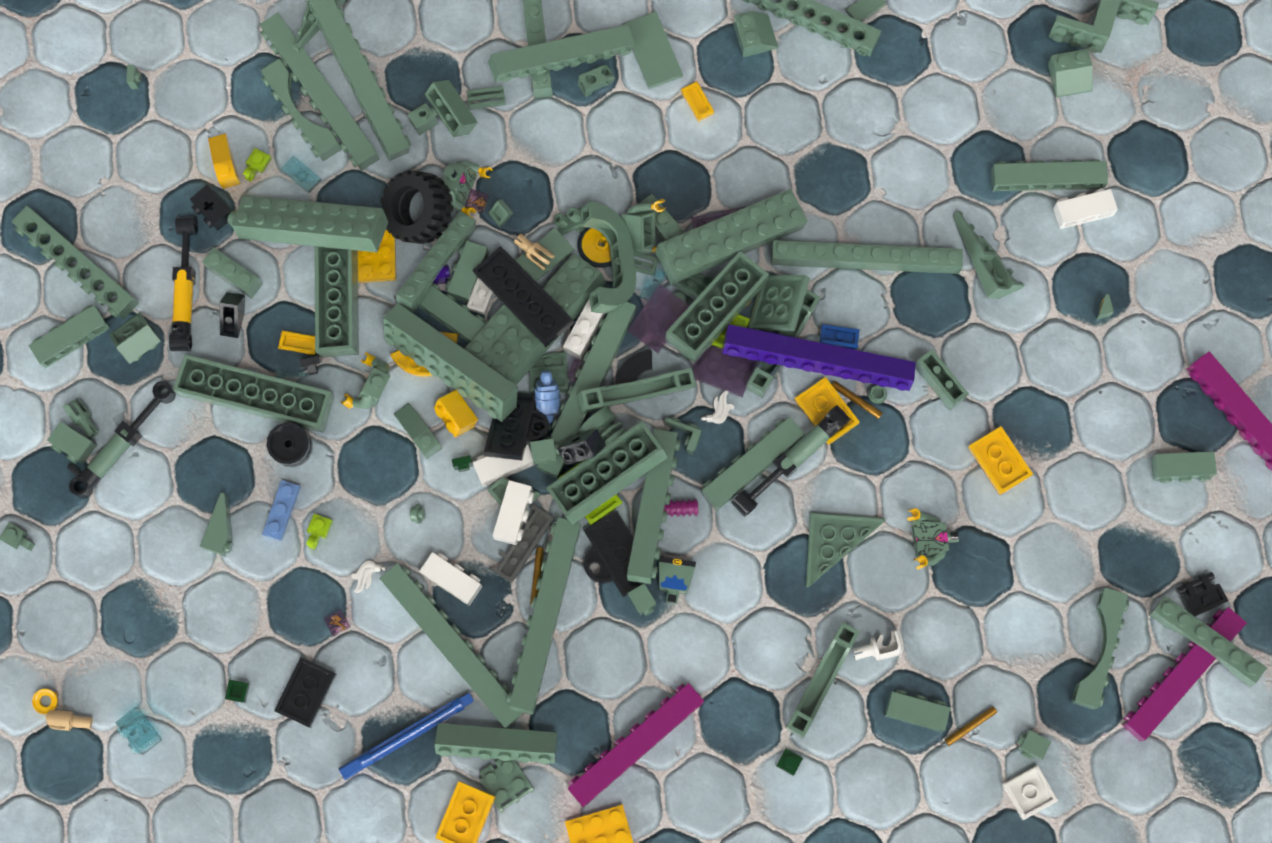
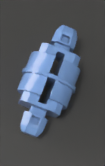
[534,370,561,423]

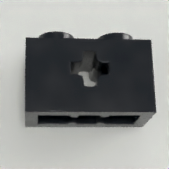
[190,185,231,231]
[557,429,606,465]

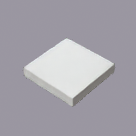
[1002,765,1058,820]

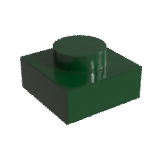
[452,455,474,472]
[225,680,250,703]
[776,748,803,776]

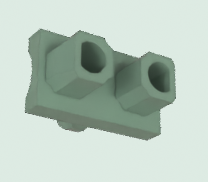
[554,207,585,236]

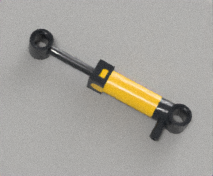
[169,216,198,352]

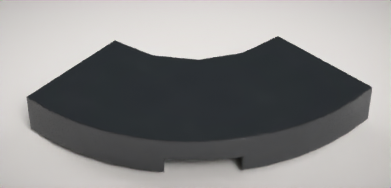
[615,350,653,385]

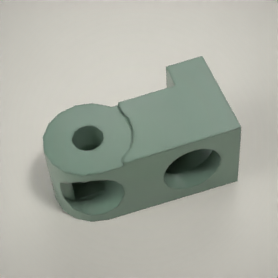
[578,65,615,97]

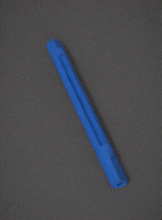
[338,693,474,780]

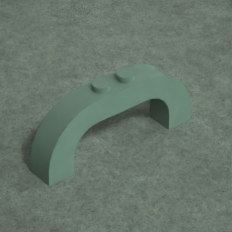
[580,201,636,313]

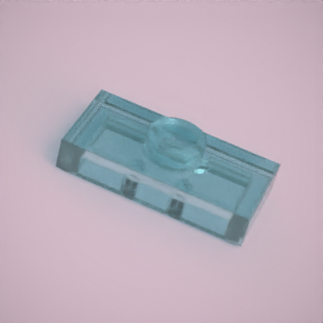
[281,156,322,193]

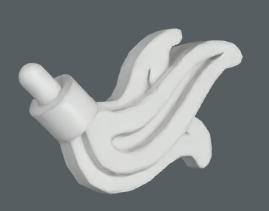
[701,391,734,424]
[351,561,387,593]

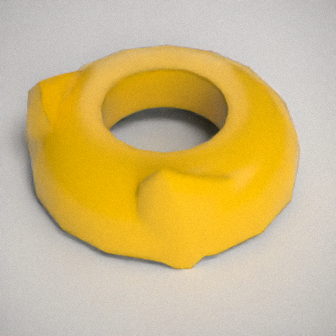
[32,689,58,714]

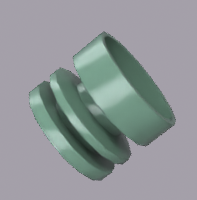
[578,407,628,445]

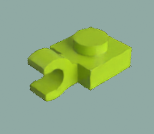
[243,148,272,182]
[306,514,333,550]

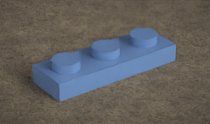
[262,480,301,541]

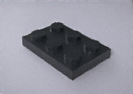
[274,657,337,728]

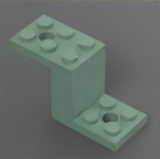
[1048,0,1159,53]

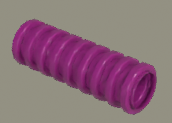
[665,499,698,517]

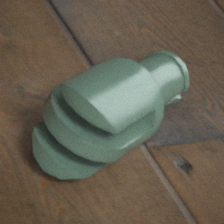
[62,398,99,439]

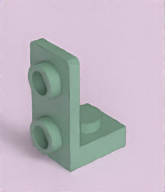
[664,417,702,455]

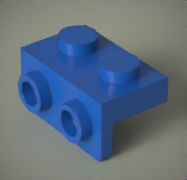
[819,324,860,350]

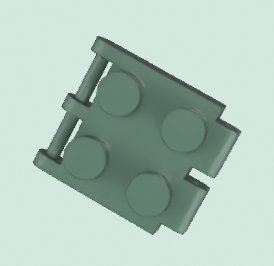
[479,759,535,814]

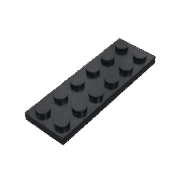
[472,246,574,348]

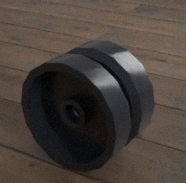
[266,422,313,467]

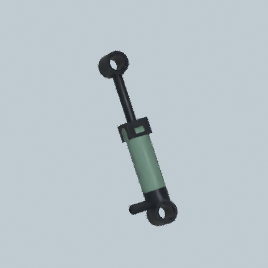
[67,381,176,499]
[731,405,851,517]

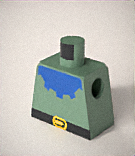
[659,557,696,604]

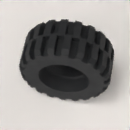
[380,170,454,244]

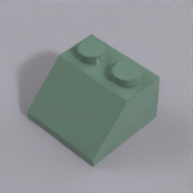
[733,11,778,58]
[1048,49,1093,98]
[109,312,161,364]

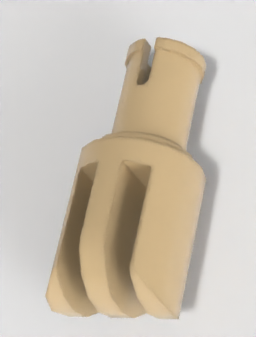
[514,234,555,271]
[46,710,93,731]

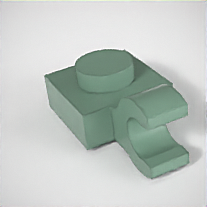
[0,522,35,551]

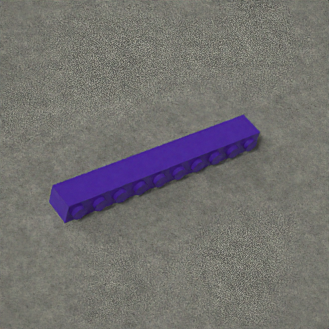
[722,324,916,391]

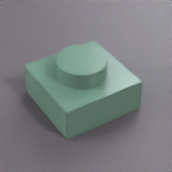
[127,65,142,89]
[488,199,513,227]

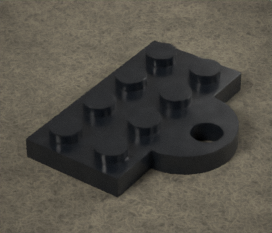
[484,392,549,461]
[584,511,657,598]

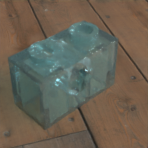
[115,707,162,755]

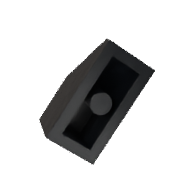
[219,292,245,338]

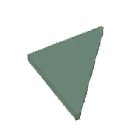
[806,513,885,588]

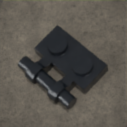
[1176,572,1229,617]

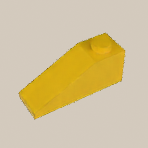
[208,133,241,189]

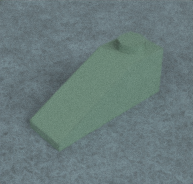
[394,403,442,459]
[199,492,233,557]

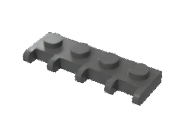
[489,504,554,584]

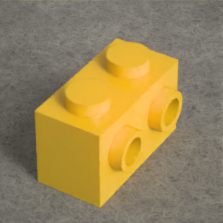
[434,390,478,438]

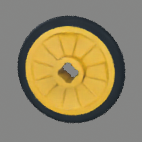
[578,227,611,268]

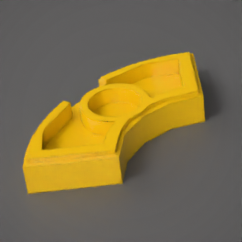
[390,350,433,377]

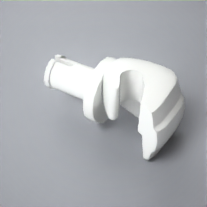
[853,629,904,661]

